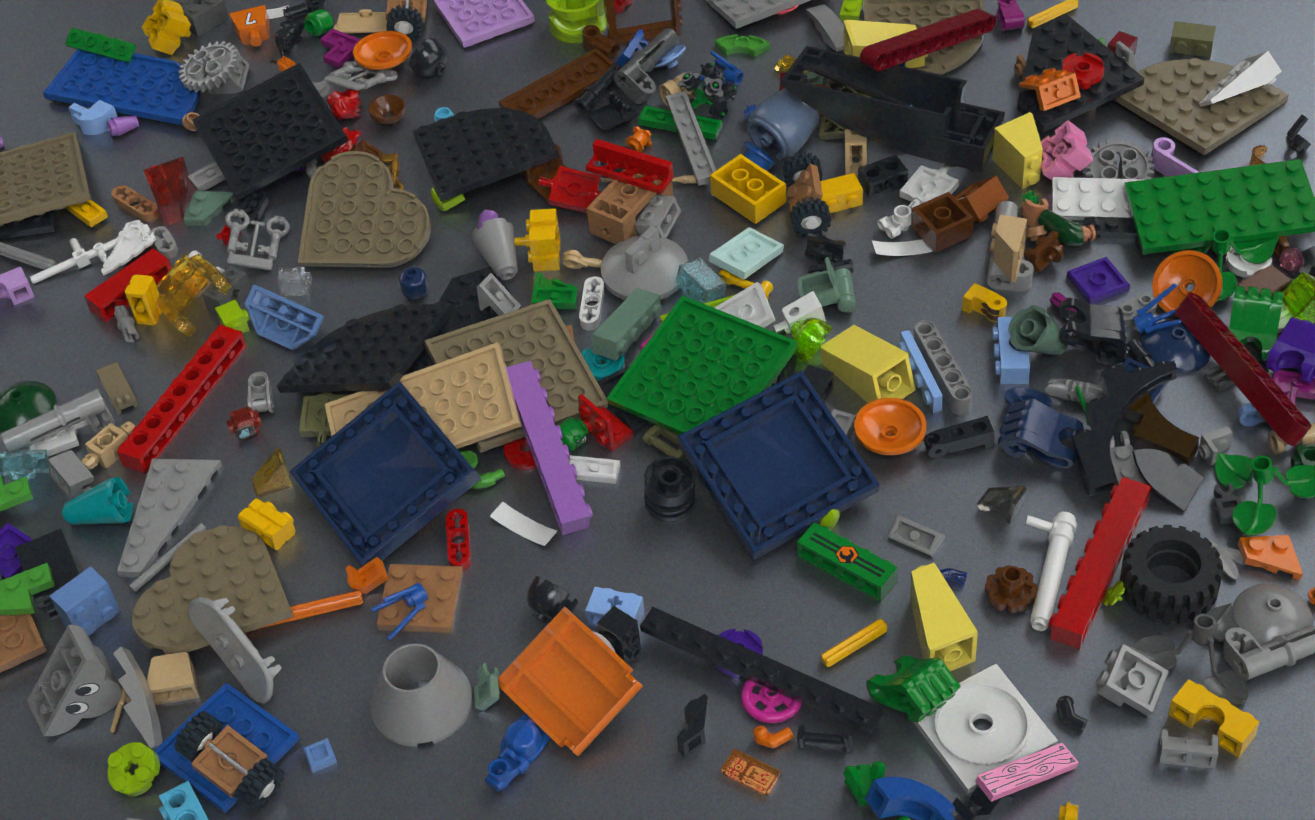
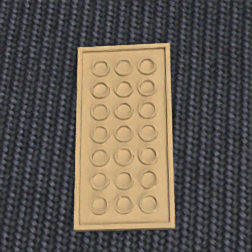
[325,342,522,449]

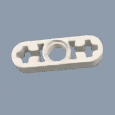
[579,276,605,331]

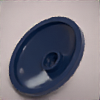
[1141,320,1211,374]

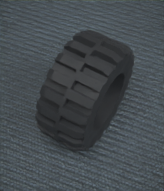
[1120,525,1223,624]

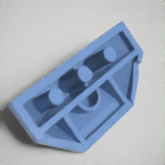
[245,284,324,351]

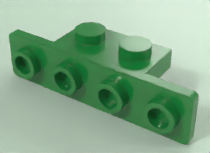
[65,28,136,63]

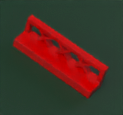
[586,139,674,194]

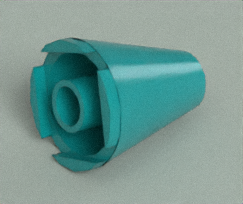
[62,477,133,525]

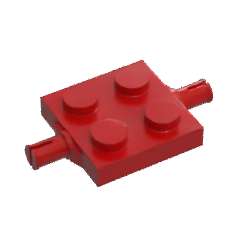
[538,166,602,214]

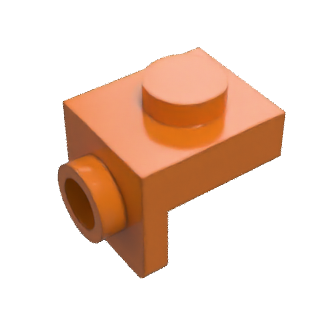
[345,557,388,595]

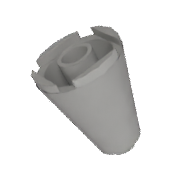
[471,218,518,280]

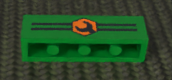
[797,522,898,602]

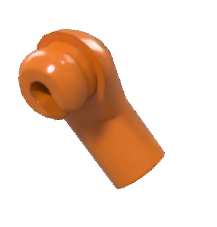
[753,726,794,748]

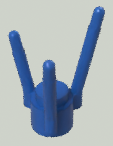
[699,51,744,86]
[1133,284,1181,334]
[371,582,428,641]

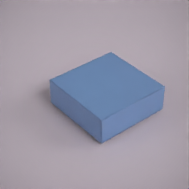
[303,738,337,773]

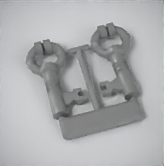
[324,61,398,91]
[225,208,291,271]

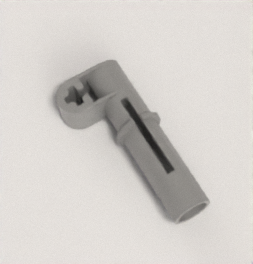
[987,201,1034,292]
[0,388,115,454]
[1222,625,1315,681]

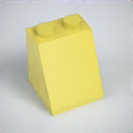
[992,112,1043,189]

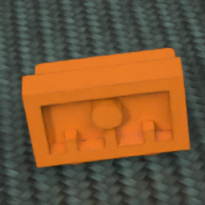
[1019,68,1081,111]

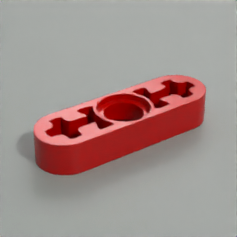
[446,509,471,571]

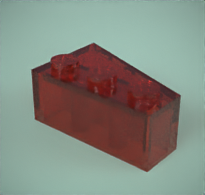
[143,157,189,226]

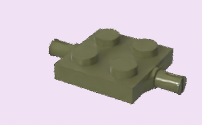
[299,392,349,447]

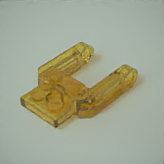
[156,253,233,337]

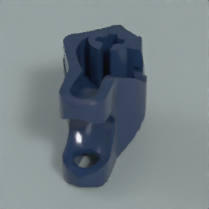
[998,399,1084,469]

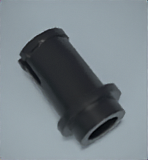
[283,2,309,21]

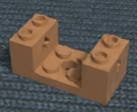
[587,169,673,244]

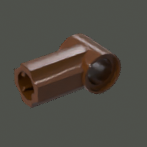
[582,25,620,59]

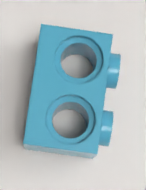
[159,781,208,820]

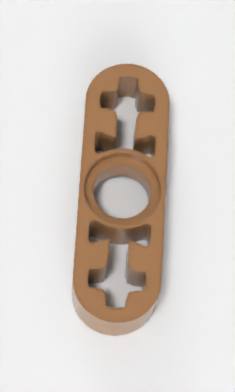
[111,185,160,222]

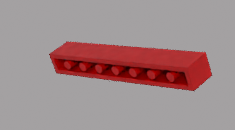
[1048,477,1151,650]

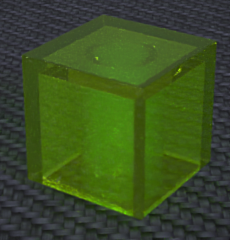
[1283,272,1315,324]

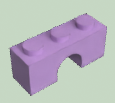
[0,267,34,305]

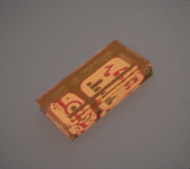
[721,748,781,796]

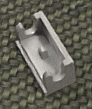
[48,450,94,500]
[1159,729,1218,769]

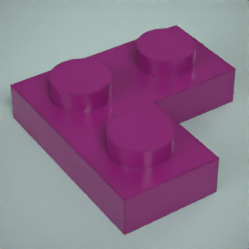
[320,28,361,69]
[1273,370,1315,404]

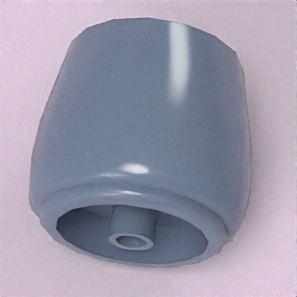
[747,88,819,160]

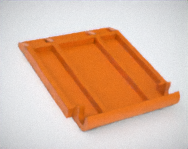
[498,607,643,757]

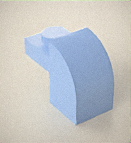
[69,100,118,135]

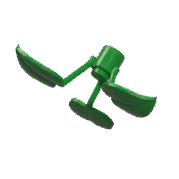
[1171,229,1278,302]
[1215,452,1315,535]

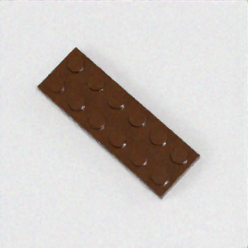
[499,48,618,119]

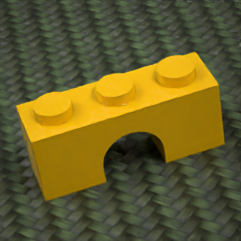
[1168,679,1260,758]

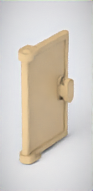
[334,9,387,34]

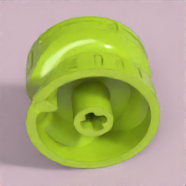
[545,0,607,43]

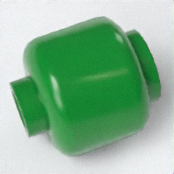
[304,9,333,37]

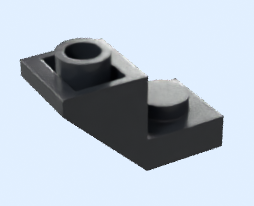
[677,694,709,757]
[952,786,1014,820]

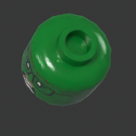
[559,417,588,452]

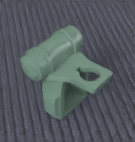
[798,257,856,313]

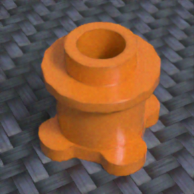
[626,126,652,153]

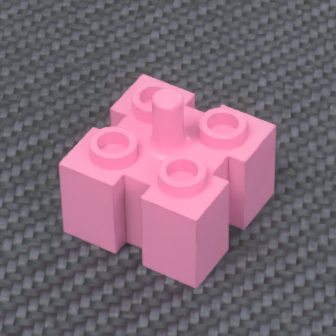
[1041,120,1093,180]

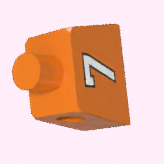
[229,5,270,47]

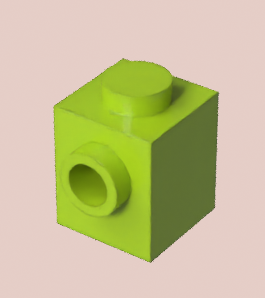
[215,300,250,333]

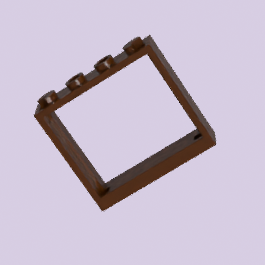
[604,0,683,46]

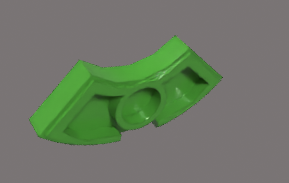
[715,34,770,57]

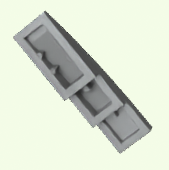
[806,4,844,52]
[113,647,163,750]

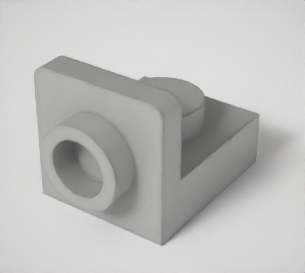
[1198,426,1233,466]

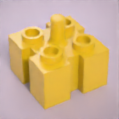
[141,0,191,55]
[514,208,561,272]

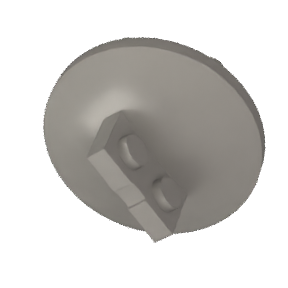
[601,225,689,300]

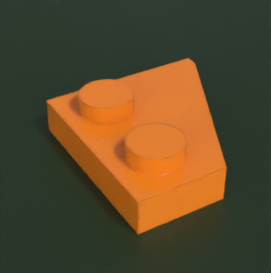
[1238,535,1303,580]

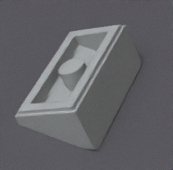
[888,515,945,557]

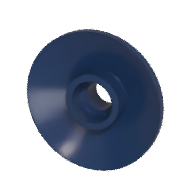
[1004,387,1052,408]

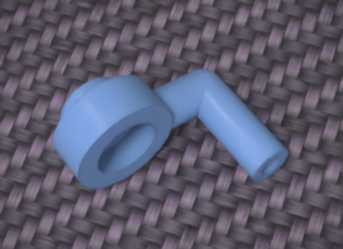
[1237,403,1273,431]

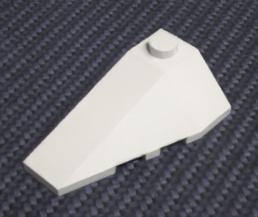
[1199,51,1282,107]

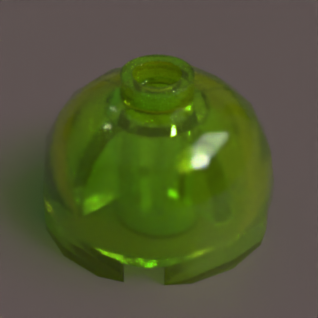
[790,317,833,364]

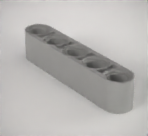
[914,320,972,415]

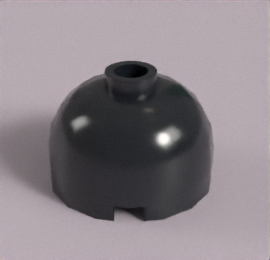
[408,37,448,78]
[527,576,578,623]

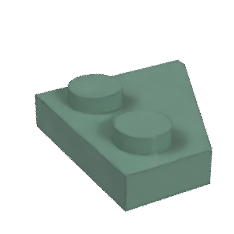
[183,190,235,226]

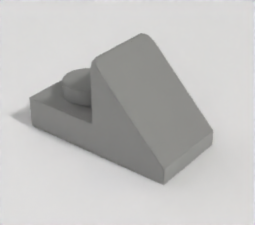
[477,273,521,316]

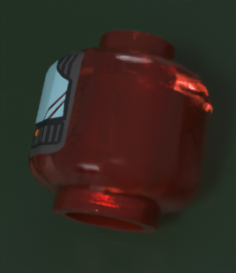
[226,406,262,439]

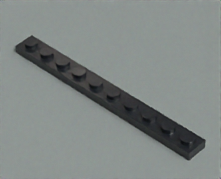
[640,607,883,735]

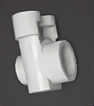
[877,205,912,239]

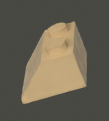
[990,215,1027,282]

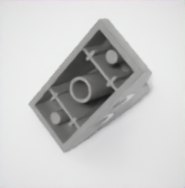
[27,625,122,736]

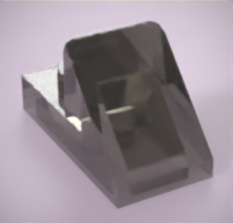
[977,486,1027,524]

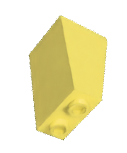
[843,20,928,68]
[819,325,916,403]
[910,563,978,671]

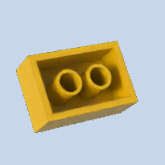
[710,154,786,224]

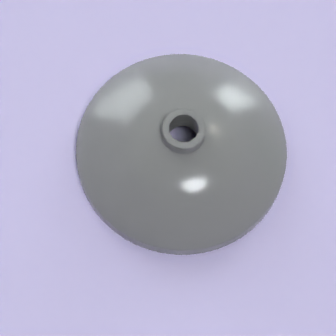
[1233,584,1312,646]

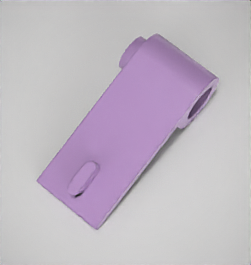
[1151,137,1199,177]

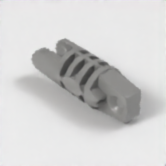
[1045,378,1105,404]

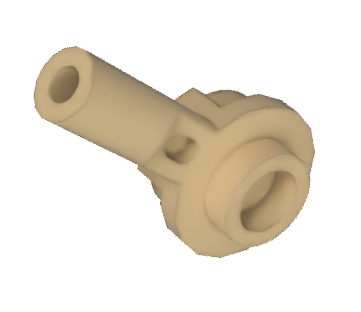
[562,250,602,269]

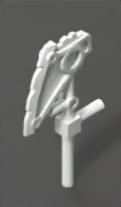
[30,220,156,284]

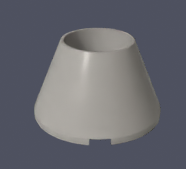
[370,644,473,747]

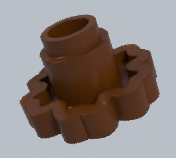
[985,565,1038,613]

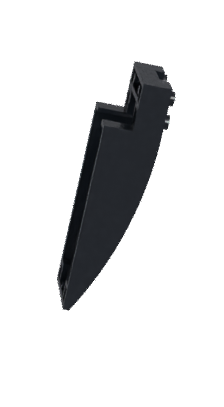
[780,46,1005,172]

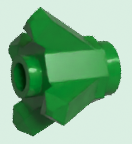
[843,761,886,806]

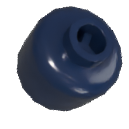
[399,267,429,300]

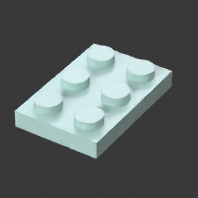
[709,227,784,279]

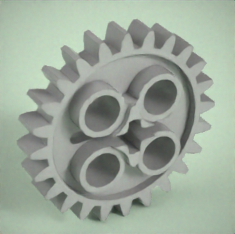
[178,41,242,93]
[1083,137,1155,179]

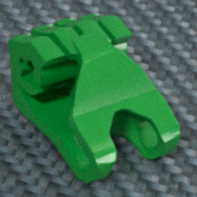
[1229,286,1284,363]
[866,655,960,723]

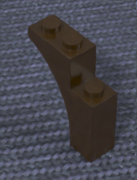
[1122,366,1199,466]

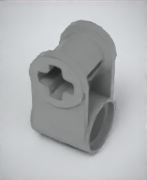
[247,372,274,416]

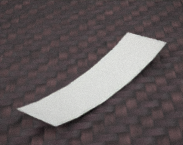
[872,239,933,256]
[490,502,557,546]

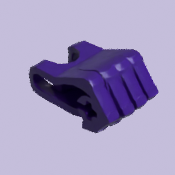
[1266,317,1315,384]

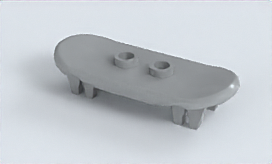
[188,597,282,704]

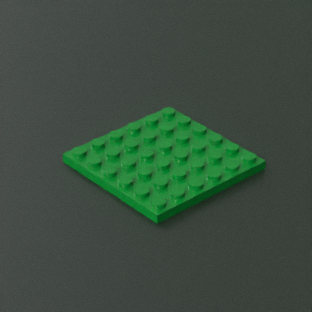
[606,295,799,435]

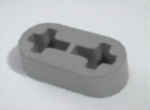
[149,226,178,259]

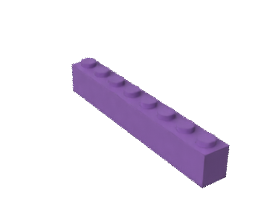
[506,361,593,536]

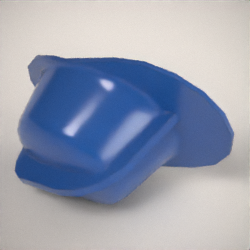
[744,141,777,172]
[500,714,551,763]

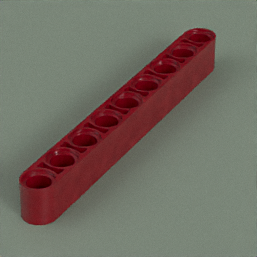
[859,9,997,71]
[1175,292,1312,446]

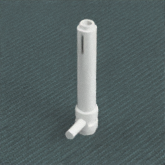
[1025,511,1077,631]

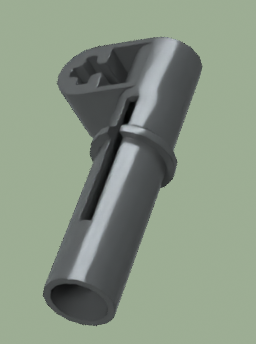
[614,28,679,104]

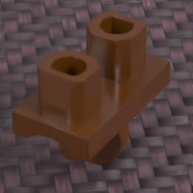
[1023,231,1064,273]

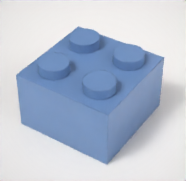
[50,566,121,636]

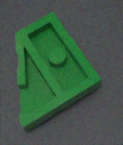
[531,272,578,309]

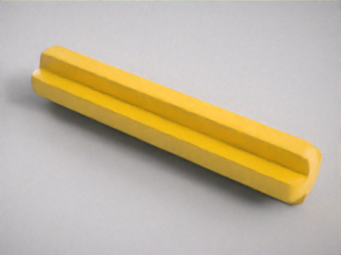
[1027,0,1079,29]
[820,619,887,667]

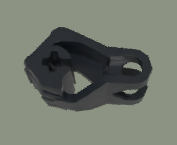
[1059,298,1127,365]

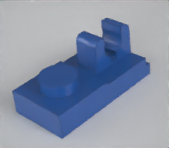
[615,29,649,67]

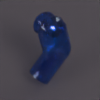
[939,568,968,585]

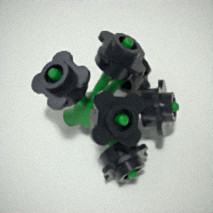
[678,62,737,120]

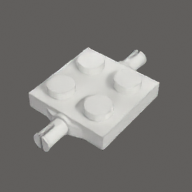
[900,163,959,212]
[27,419,90,461]

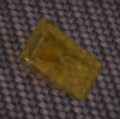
[251,448,293,497]

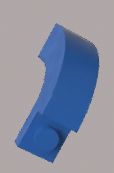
[865,777,955,820]

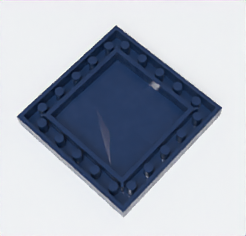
[677,370,880,561]
[289,381,482,567]

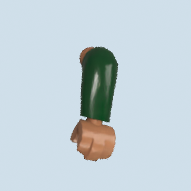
[1021,198,1096,247]

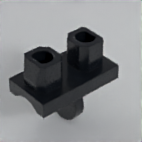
[805,233,846,263]

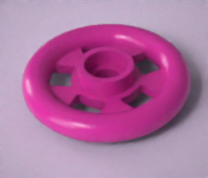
[741,679,802,724]

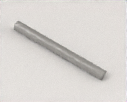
[128,523,207,593]

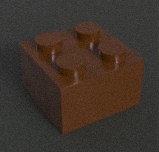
[911,192,973,253]

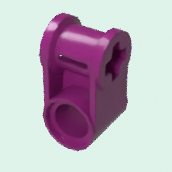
[996,0,1025,31]

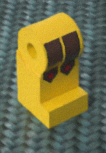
[962,283,1007,322]

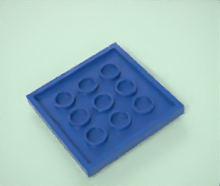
[154,682,300,813]

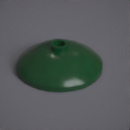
[0,381,57,433]

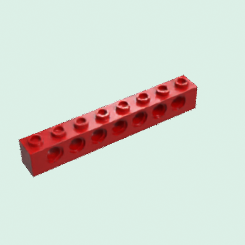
[117,325,247,474]

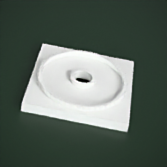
[912,664,1058,795]

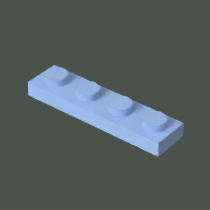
[898,330,943,413]

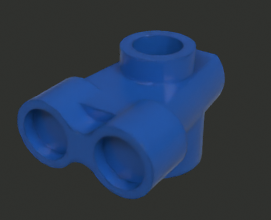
[485,747,530,792]

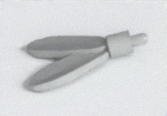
[1210,540,1247,580]

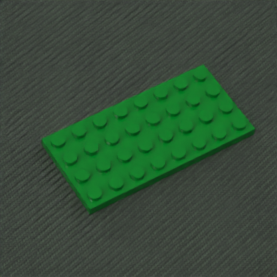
[1124,159,1315,255]

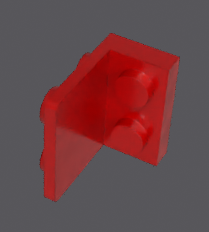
[578,394,633,452]

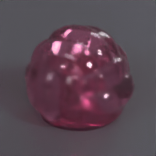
[1279,247,1305,271]

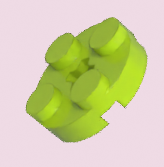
[107,742,160,796]

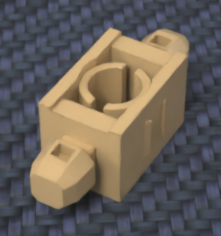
[81,421,135,470]

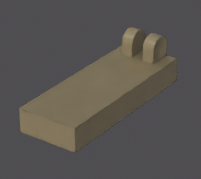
[96,362,139,415]

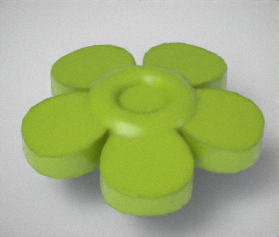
[1102,581,1125,606]

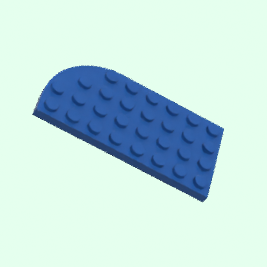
[43,49,200,125]

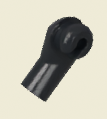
[1056,695,1088,732]

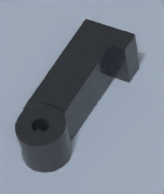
[923,416,995,458]

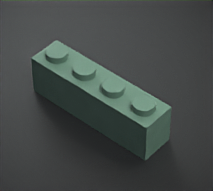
[592,288,662,361]

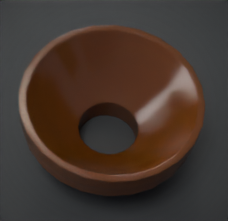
[368,94,405,125]

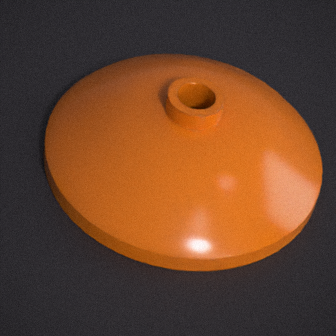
[353,31,412,70]
[1152,250,1222,318]
[854,398,926,455]

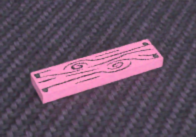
[975,743,1079,802]

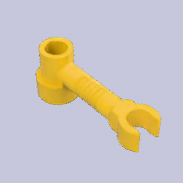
[718,269,774,300]

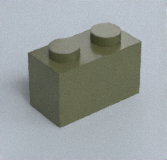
[1169,21,1216,58]

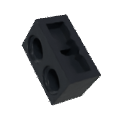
[858,155,908,199]
[597,606,641,664]

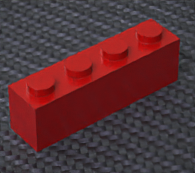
[84,248,172,323]

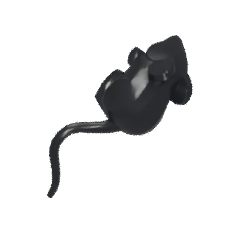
[270,22,304,65]

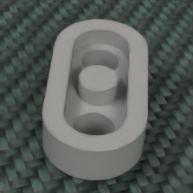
[1117,294,1157,326]

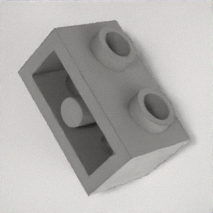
[635,195,681,238]

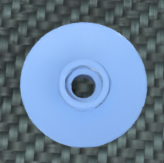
[654,45,686,69]

